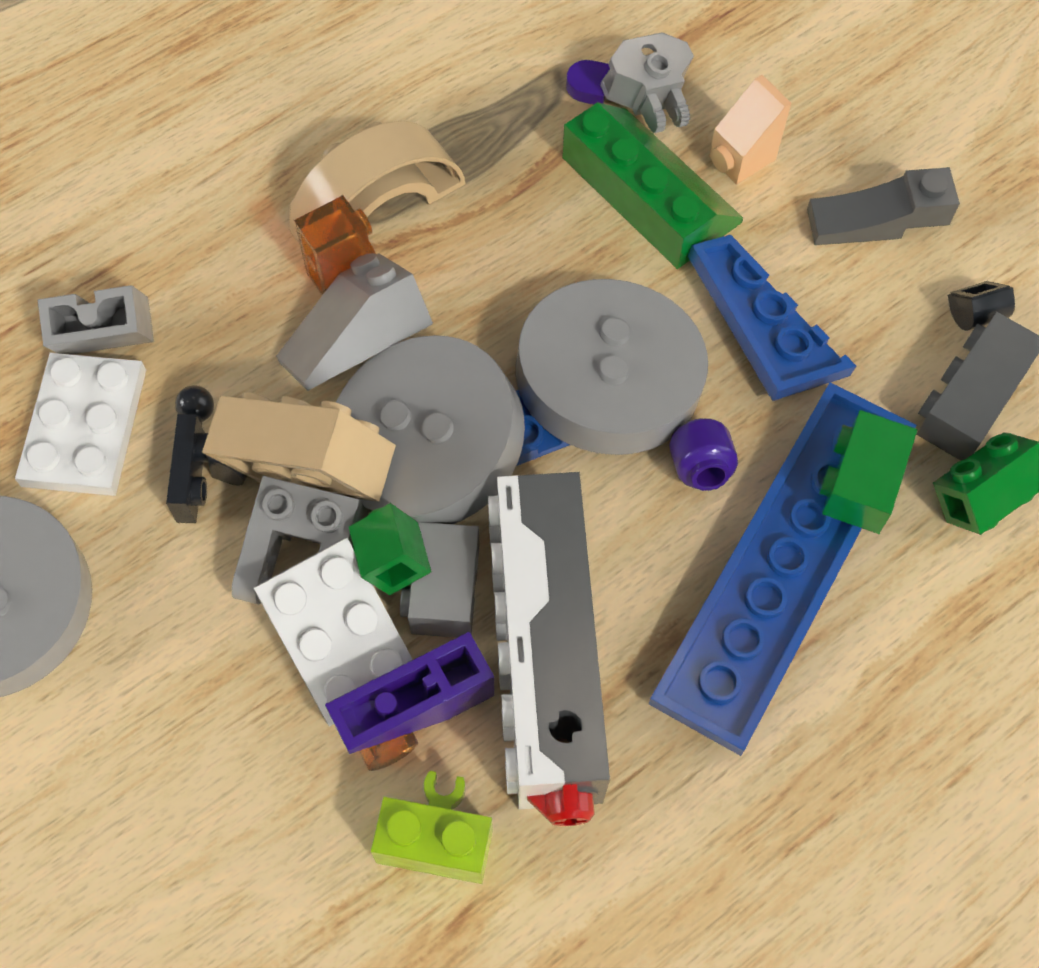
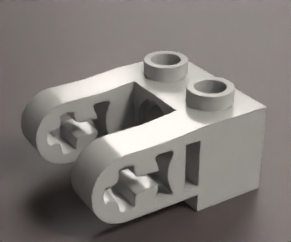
[232,476,368,605]

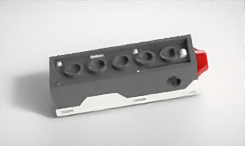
[488,472,610,826]

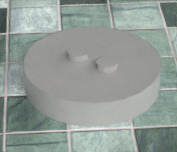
[515,279,708,455]
[336,335,525,524]
[0,496,92,697]

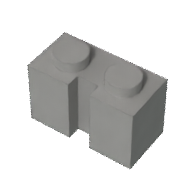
[38,285,154,355]
[400,522,480,637]

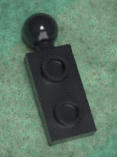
[166,385,214,523]

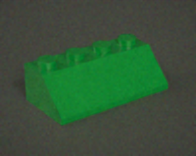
[562,102,743,270]

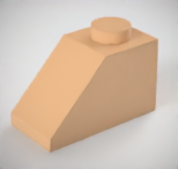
[709,75,791,185]

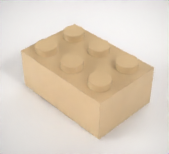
[202,392,396,502]

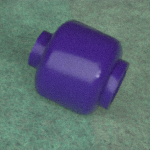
[669,418,738,491]

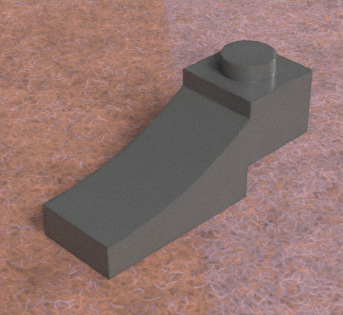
[807,167,960,245]

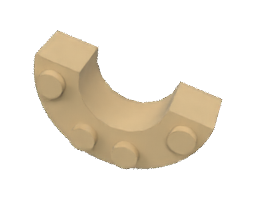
[289,121,466,268]

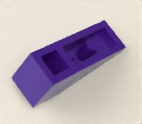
[325,632,494,754]

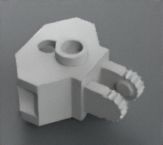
[600,32,694,133]

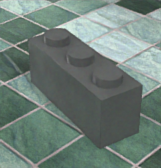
[916,312,1039,461]

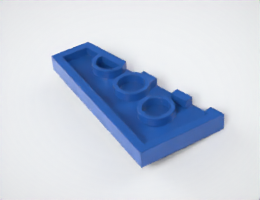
[688,235,857,401]

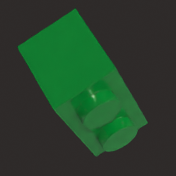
[819,410,918,534]

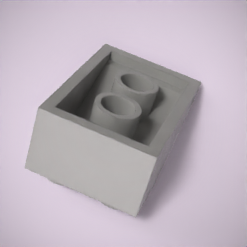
[276,253,433,391]

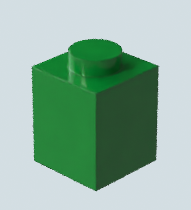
[349,503,432,595]

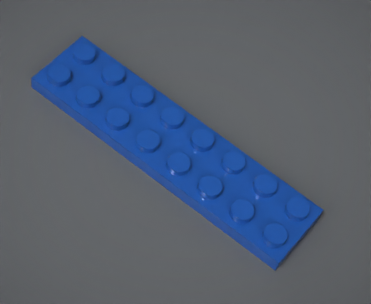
[649,382,917,756]

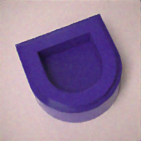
[566,60,610,105]

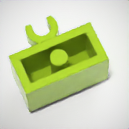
[371,771,493,884]

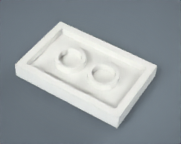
[15,353,146,496]
[253,538,413,726]

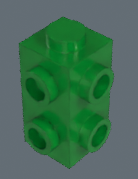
[933,432,1039,535]

